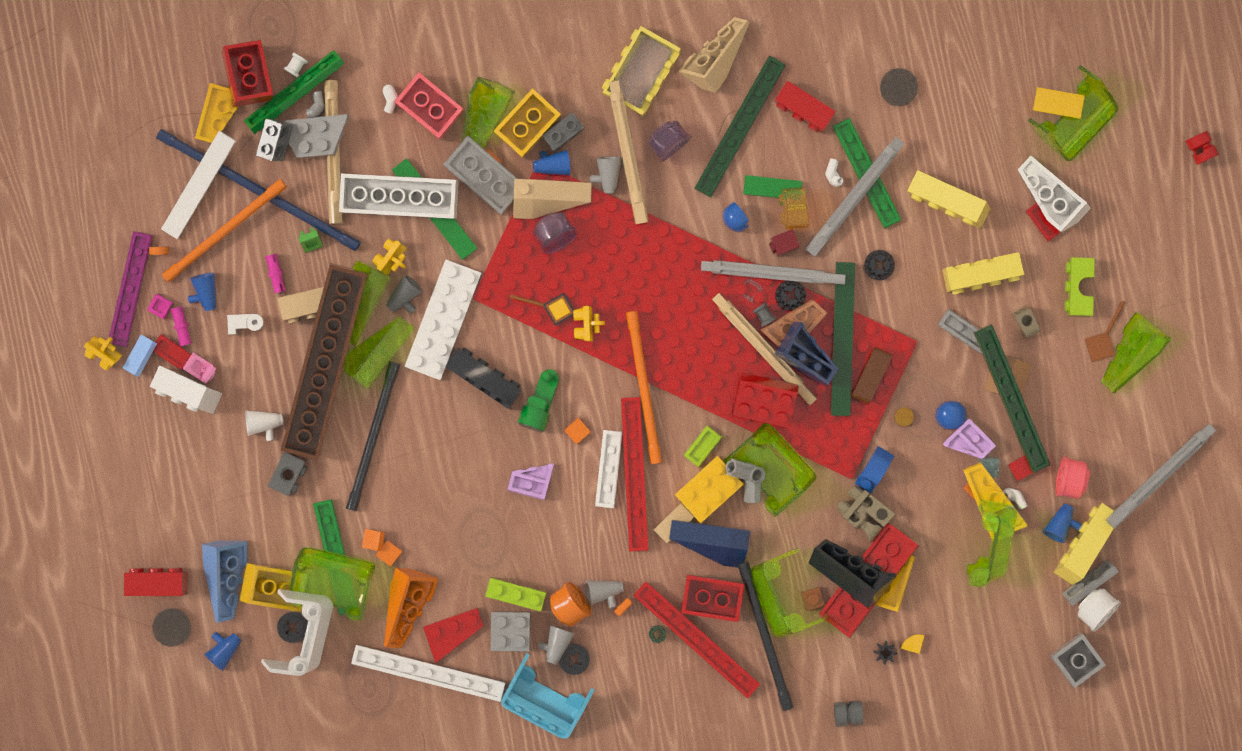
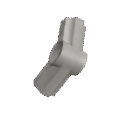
[725,459,765,503]

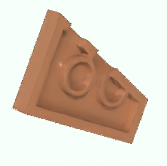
[760,300,827,347]

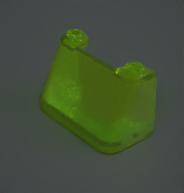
[723,423,816,517]
[966,499,1017,587]
[287,547,375,621]

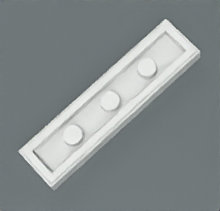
[595,430,622,508]

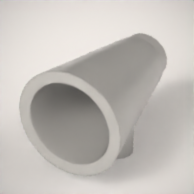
[590,156,622,193]
[585,580,624,609]
[538,626,574,665]

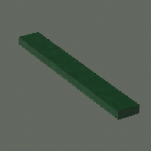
[694,55,786,198]
[831,262,855,416]
[973,324,1051,473]

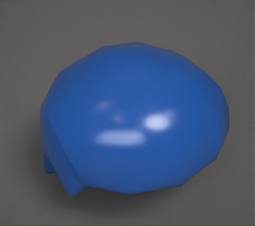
[723,202,749,233]
[935,401,967,430]

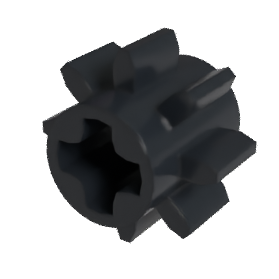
[873,640,898,665]

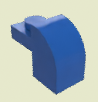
[854,446,894,493]

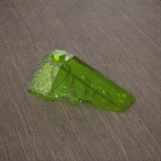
[350,261,391,346]

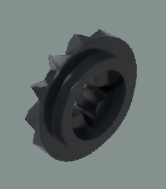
[864,250,895,280]
[775,281,806,311]
[277,612,308,643]
[559,644,590,675]

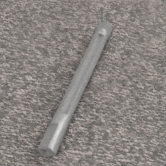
[805,137,905,257]
[701,260,846,284]
[1106,424,1216,529]

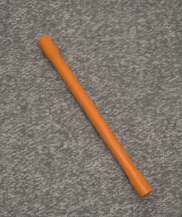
[161,179,287,283]
[626,311,662,464]

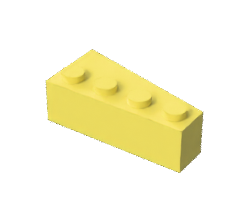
[908,170,991,229]
[942,252,1024,295]
[1053,503,1114,585]

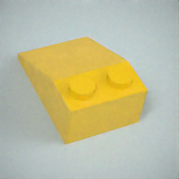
[240,563,308,612]

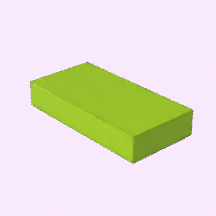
[684,426,722,467]

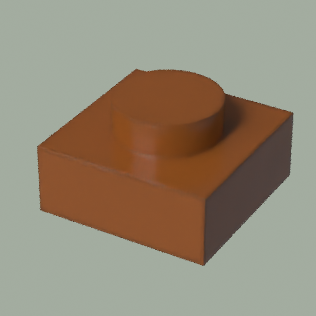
[801,587,825,611]

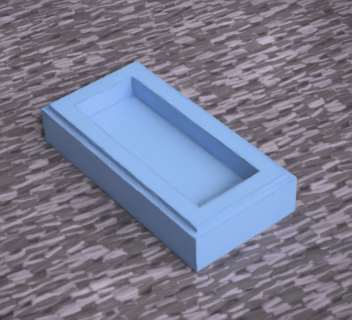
[123,335,157,377]

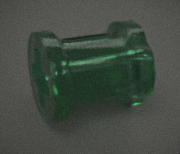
[649,625,666,643]

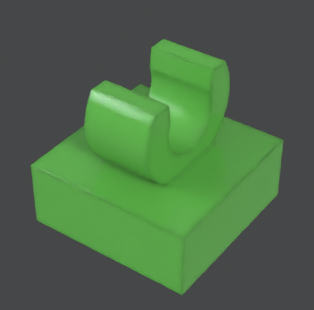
[298,227,323,253]

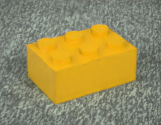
[494,88,561,159]
[674,456,743,523]

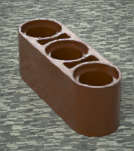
[851,347,892,405]

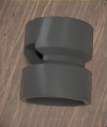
[834,700,863,727]

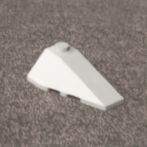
[1018,156,1091,232]

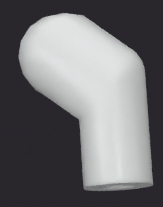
[383,84,398,114]

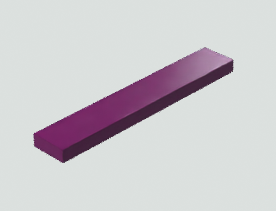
[109,231,153,347]

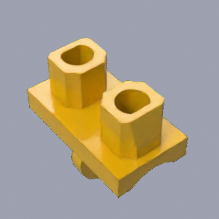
[372,239,407,276]
[573,306,605,342]
[84,336,122,370]

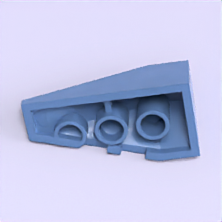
[202,540,247,623]

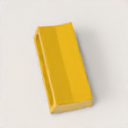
[1033,87,1085,118]

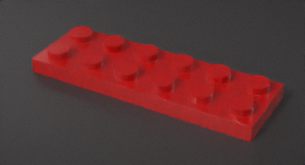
[819,523,919,638]

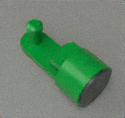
[517,369,559,433]

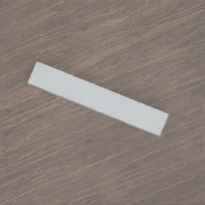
[161,131,236,239]

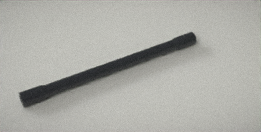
[346,361,401,512]
[737,561,794,711]

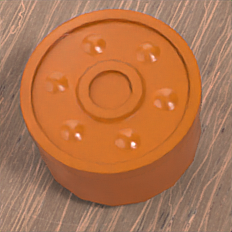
[550,582,592,626]

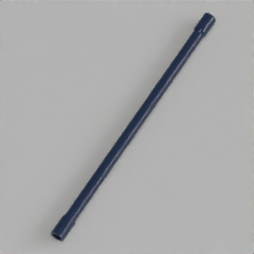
[156,129,361,252]

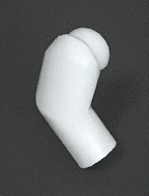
[825,158,843,187]
[1003,488,1028,510]

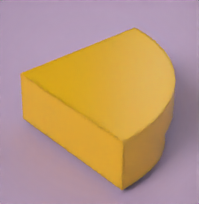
[901,634,925,654]

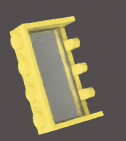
[602,26,681,117]

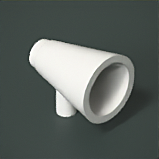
[245,410,283,441]

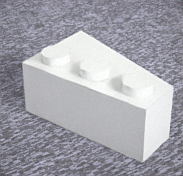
[150,366,222,414]

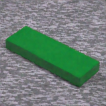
[743,175,802,201]

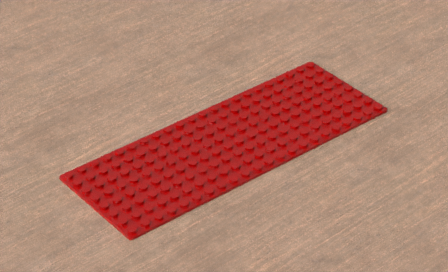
[473,171,917,479]

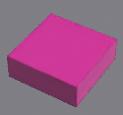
[147,294,173,320]

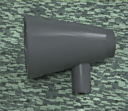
[386,274,423,314]

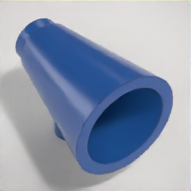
[532,150,570,176]
[188,272,216,311]
[1042,503,1082,543]
[204,632,241,672]

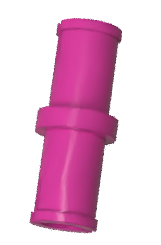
[265,254,286,294]
[171,306,192,346]

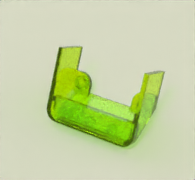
[1028,65,1118,161]
[750,547,829,638]

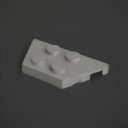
[284,114,350,158]

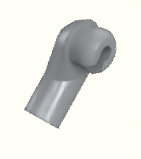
[306,91,325,118]

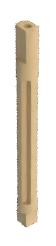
[324,80,342,224]
[609,80,649,224]
[712,293,817,405]

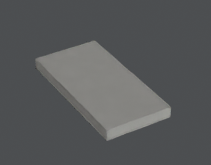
[443,136,518,215]

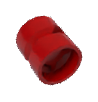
[1185,130,1219,165]

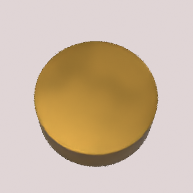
[894,407,914,427]

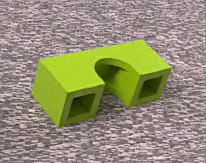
[1064,257,1095,317]
[485,577,547,611]

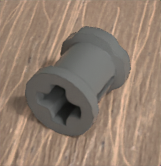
[752,302,776,327]

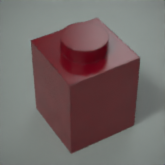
[769,229,800,257]

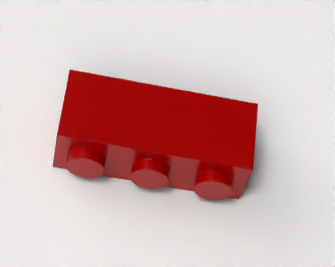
[774,80,836,133]

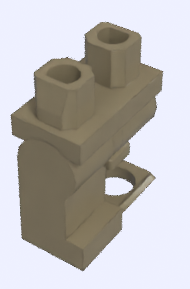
[836,486,895,542]

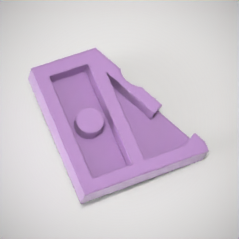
[943,419,996,459]
[507,464,554,500]

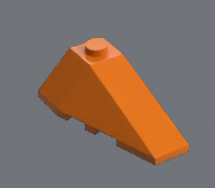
[384,568,438,648]

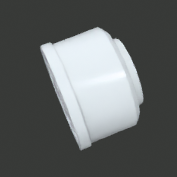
[1078,588,1121,632]

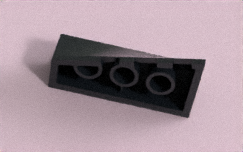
[445,347,522,410]
[809,539,896,609]

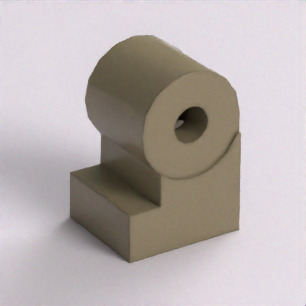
[1011,306,1040,339]

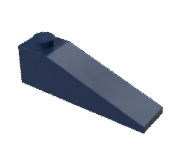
[669,520,750,568]

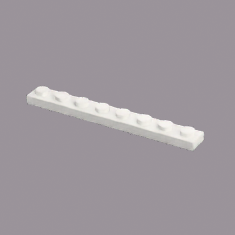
[351,645,505,702]

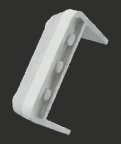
[261,589,333,676]

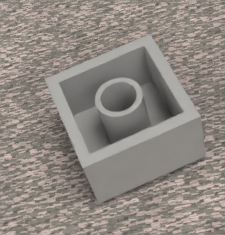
[491,611,531,651]
[1049,633,1106,688]

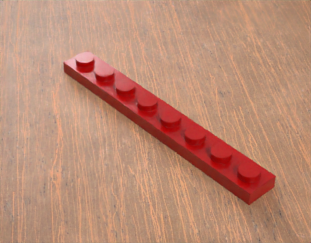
[621,397,648,552]
[633,581,760,699]

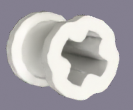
[283,52,308,78]

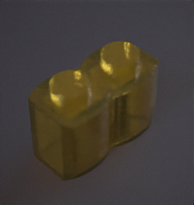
[779,187,809,229]

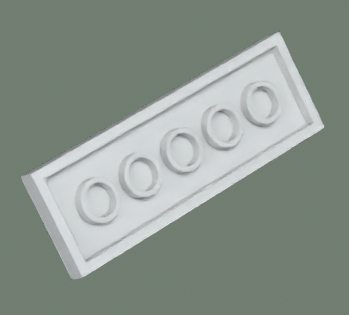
[405,260,482,380]

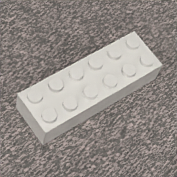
[339,174,459,219]

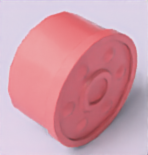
[1055,456,1090,499]

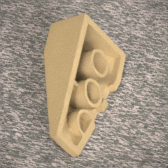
[679,17,749,93]
[513,179,591,219]

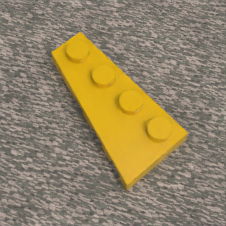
[963,462,1028,540]

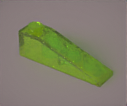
[461,77,515,149]
[1101,312,1172,394]
[342,317,415,389]

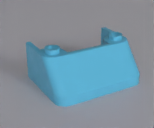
[501,653,594,739]

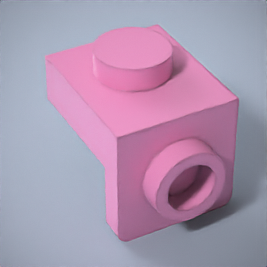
[183,353,216,384]

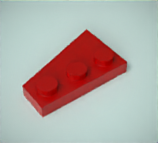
[423,608,484,663]

